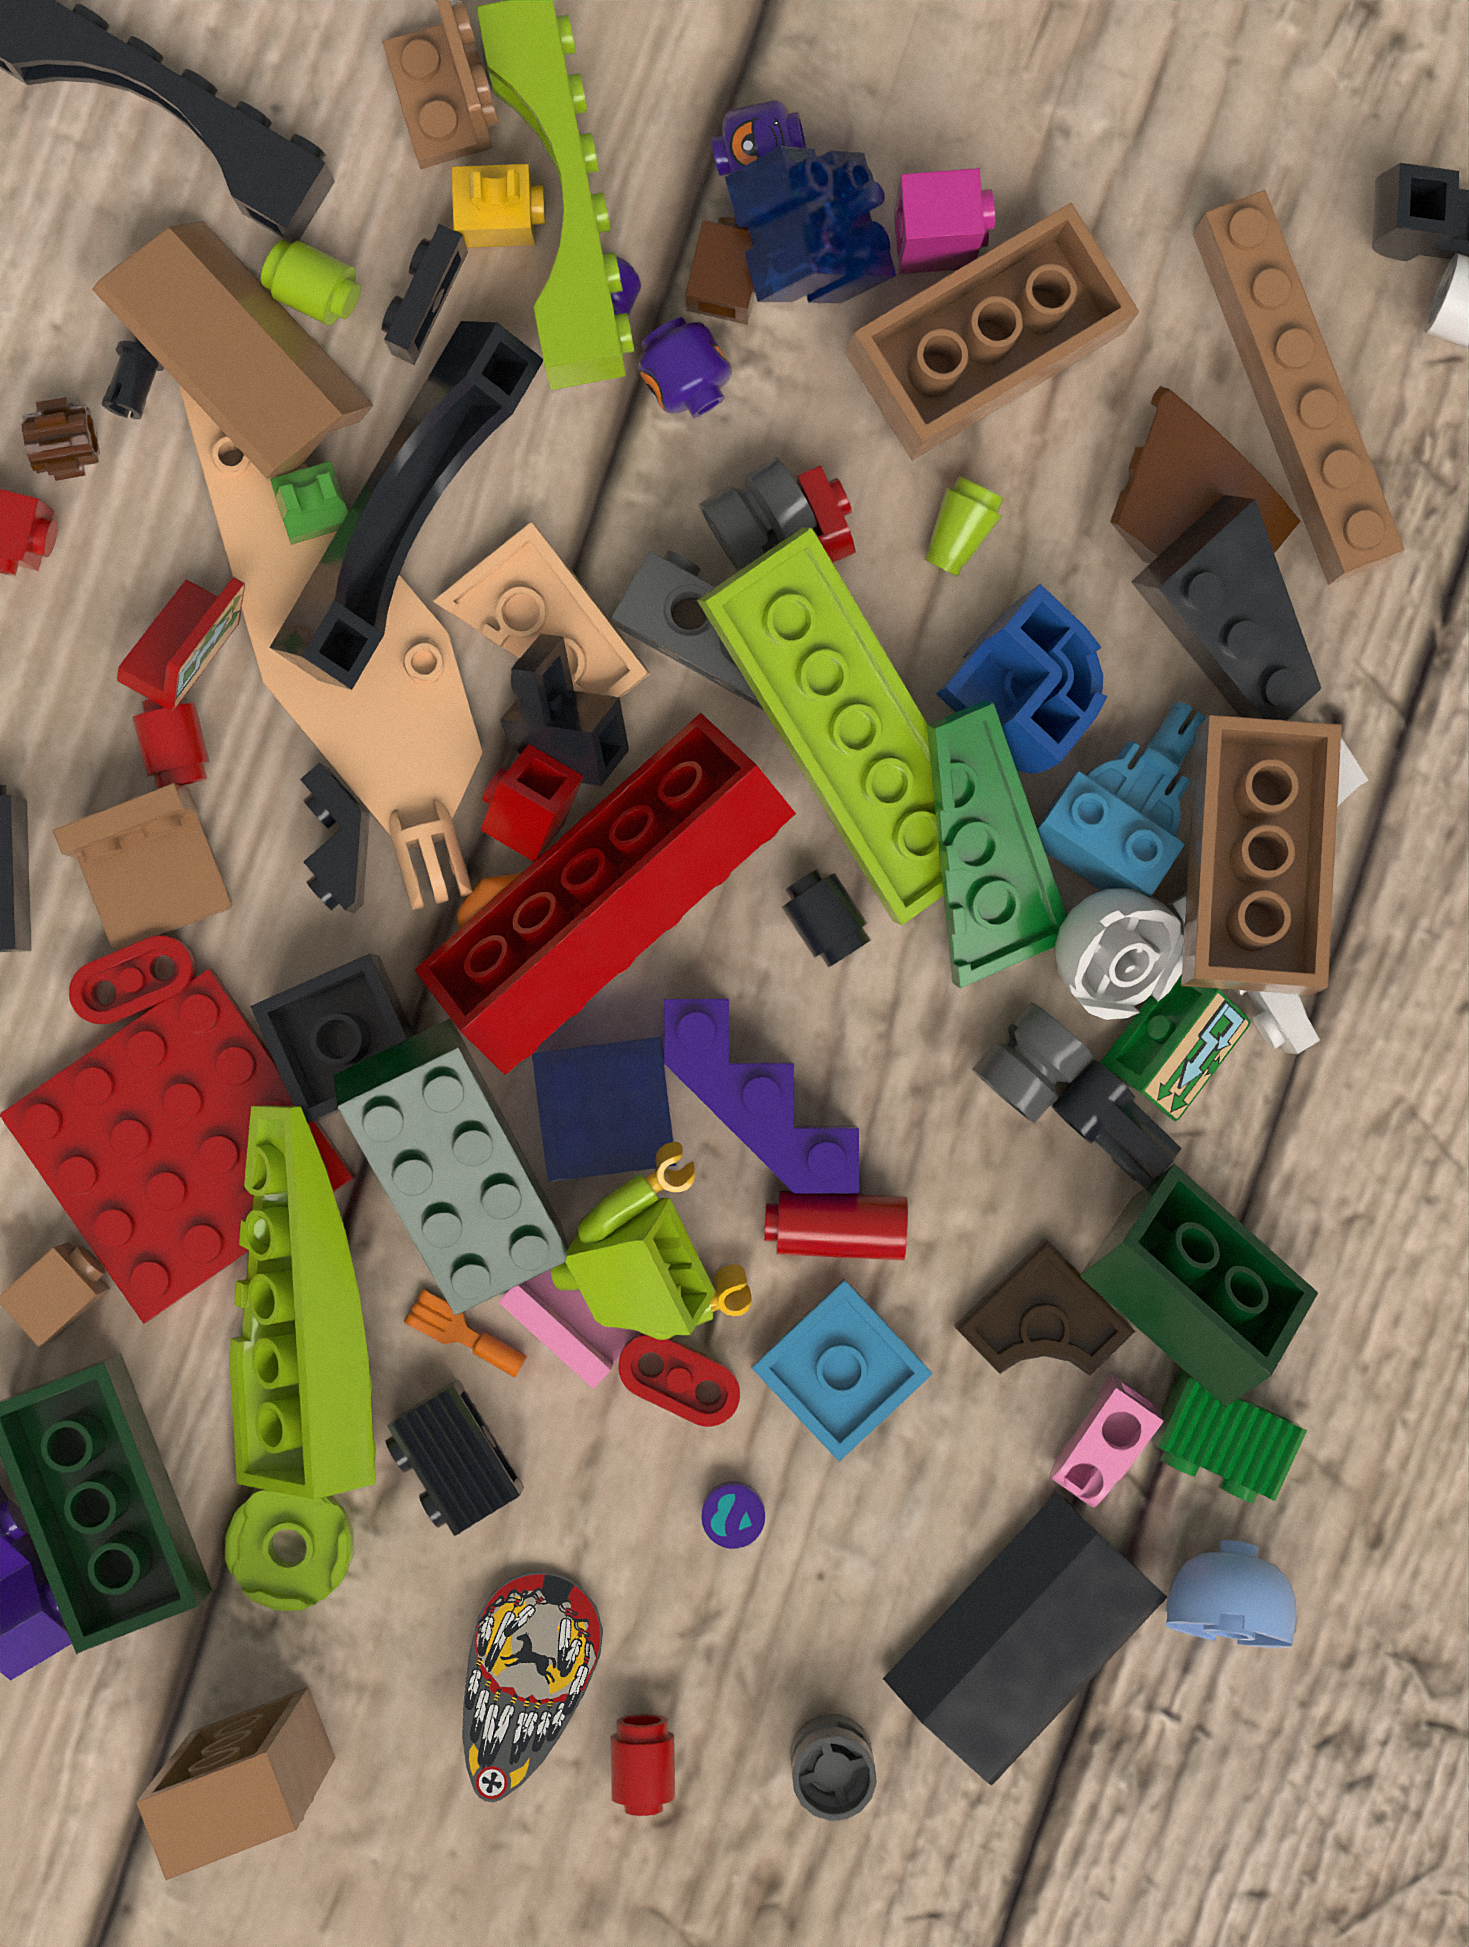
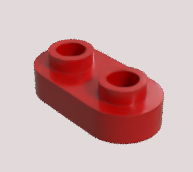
[69,935,196,1024]
[618,1333,740,1427]

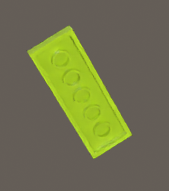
[697,527,944,925]

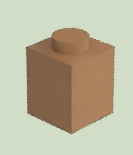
[0,1242,110,1347]

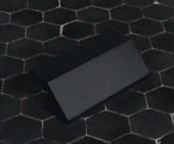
[883,1492,1167,1785]

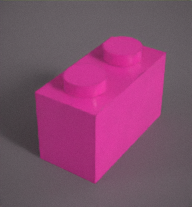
[894,168,995,274]

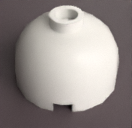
[1055,888,1184,1020]

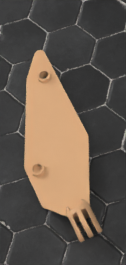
[180,386,483,911]

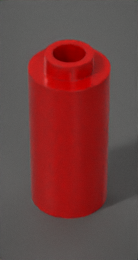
[764,1191,908,1261]

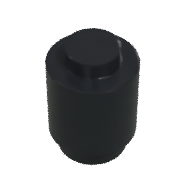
[782,869,871,968]

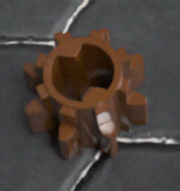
[21,397,100,481]

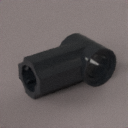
[1050,1059,1182,1188]

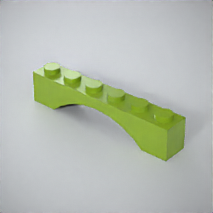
[476,0,635,391]

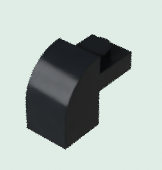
[1372,163,1469,261]
[500,634,629,786]

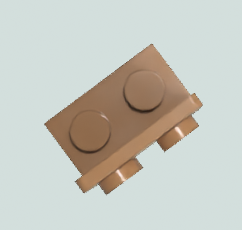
[382,0,499,169]
[53,783,233,951]

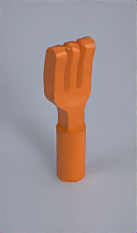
[404,1288,528,1378]

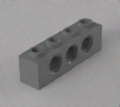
[611,550,764,710]

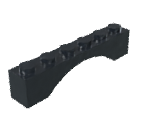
[0,0,335,244]
[269,321,544,690]

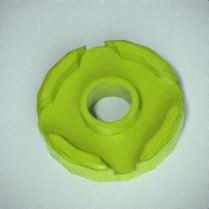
[225,1489,354,1611]

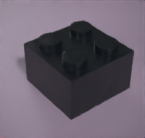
[250,953,415,1124]

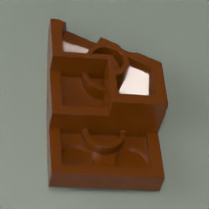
[1110,386,1301,564]

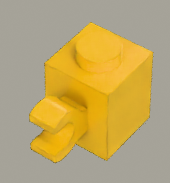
[452,164,546,248]

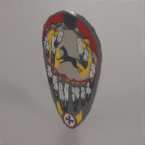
[462,1571,603,1803]

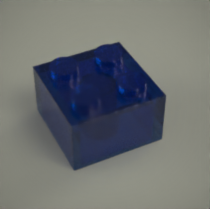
[532,1037,678,1182]

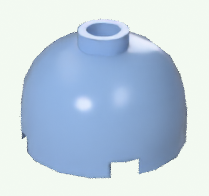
[1165,1540,1297,1648]

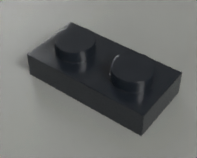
[381,224,468,365]

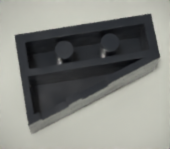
[1131,495,1322,721]

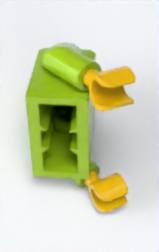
[551,1142,752,1340]

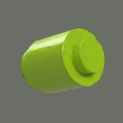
[261,239,361,326]

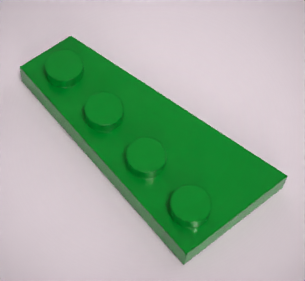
[927,700,1067,989]

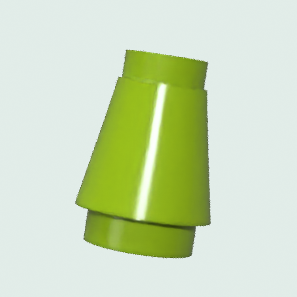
[924,476,1004,577]

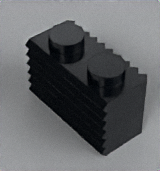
[385,1379,524,1536]

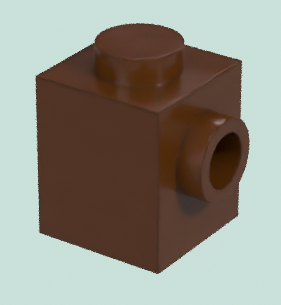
[685,217,774,325]

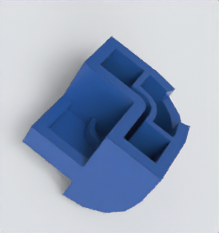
[936,584,1107,774]

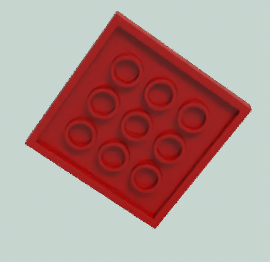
[0,969,356,1324]

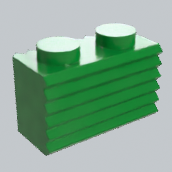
[1150,1370,1307,1504]

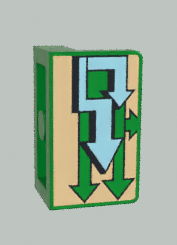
[1100,974,1251,1121]

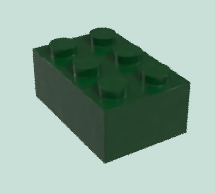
[1080,1163,1318,1407]

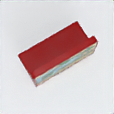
[117,577,245,712]

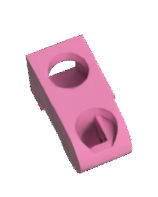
[1049,1373,1164,1508]

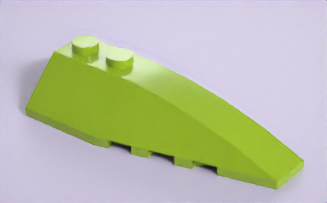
[229,1105,376,1500]

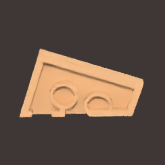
[433,522,651,699]

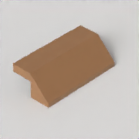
[92,221,373,479]

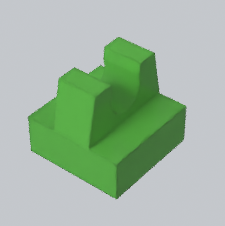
[270,461,348,545]

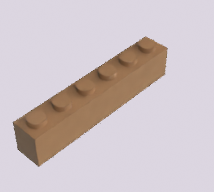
[1193,190,1405,585]

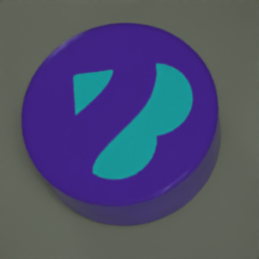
[701,1481,765,1549]

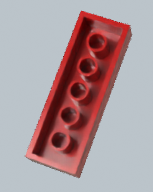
[414,712,796,1076]

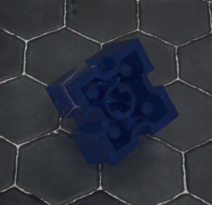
[725,146,896,303]

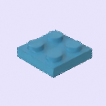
[751,1278,933,1462]

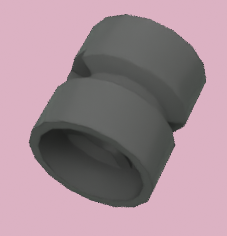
[699,457,818,572]
[972,1002,1093,1124]
[790,1713,877,1821]

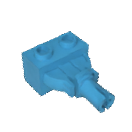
[1036,702,1206,897]

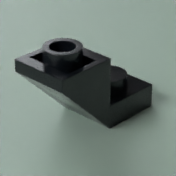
[300,763,370,913]

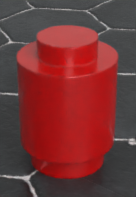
[132,699,210,789]
[610,1714,675,1816]

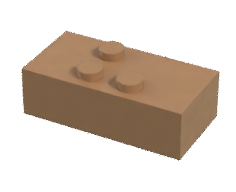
[845,203,1139,461]
[1181,715,1342,995]
[136,1687,336,1880]

